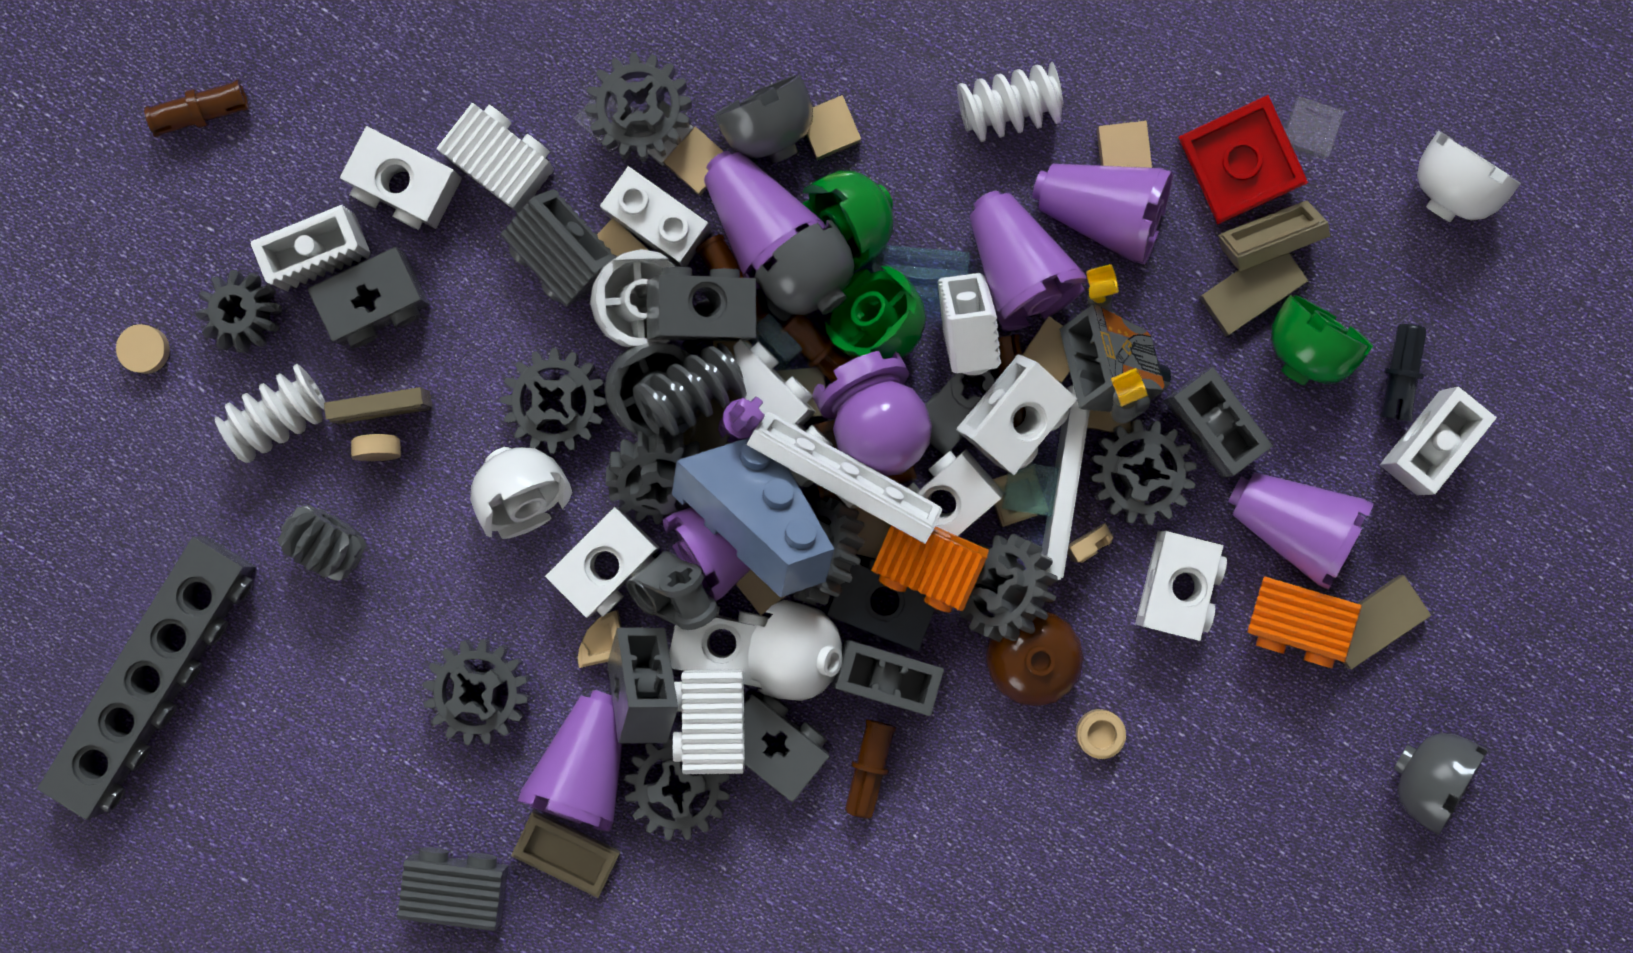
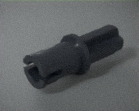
[1380,324,1427,422]

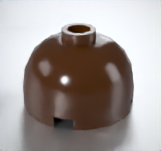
[985,612,1084,707]

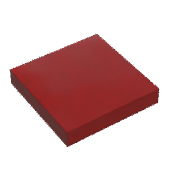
[1178,95,1308,225]

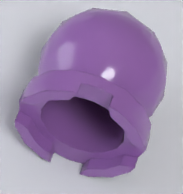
[812,351,932,476]

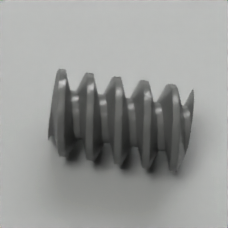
[633,343,747,436]

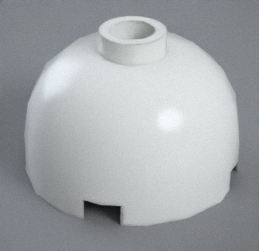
[1417,131,1521,222]
[590,249,675,347]
[470,447,572,539]
[748,600,843,701]

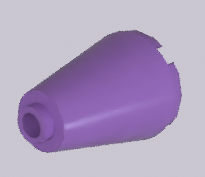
[704,151,826,289]
[1032,163,1173,265]
[969,191,1088,331]
[1228,472,1374,590]
[663,507,751,601]
[518,690,623,832]

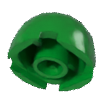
[802,171,893,270]
[826,266,925,359]
[1271,295,1374,386]

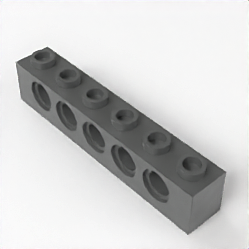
[37,536,257,820]

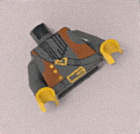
[1059,264,1171,423]

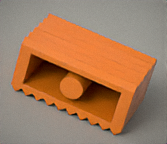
[871,525,989,613]
[1247,576,1362,669]

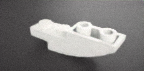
[733,340,858,508]

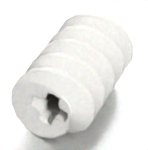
[957,62,1063,142]
[215,364,325,463]

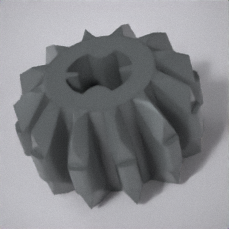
[195,270,283,353]
[277,505,367,580]

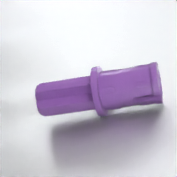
[718,396,765,443]

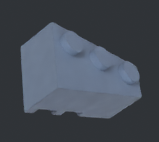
[672,437,834,598]

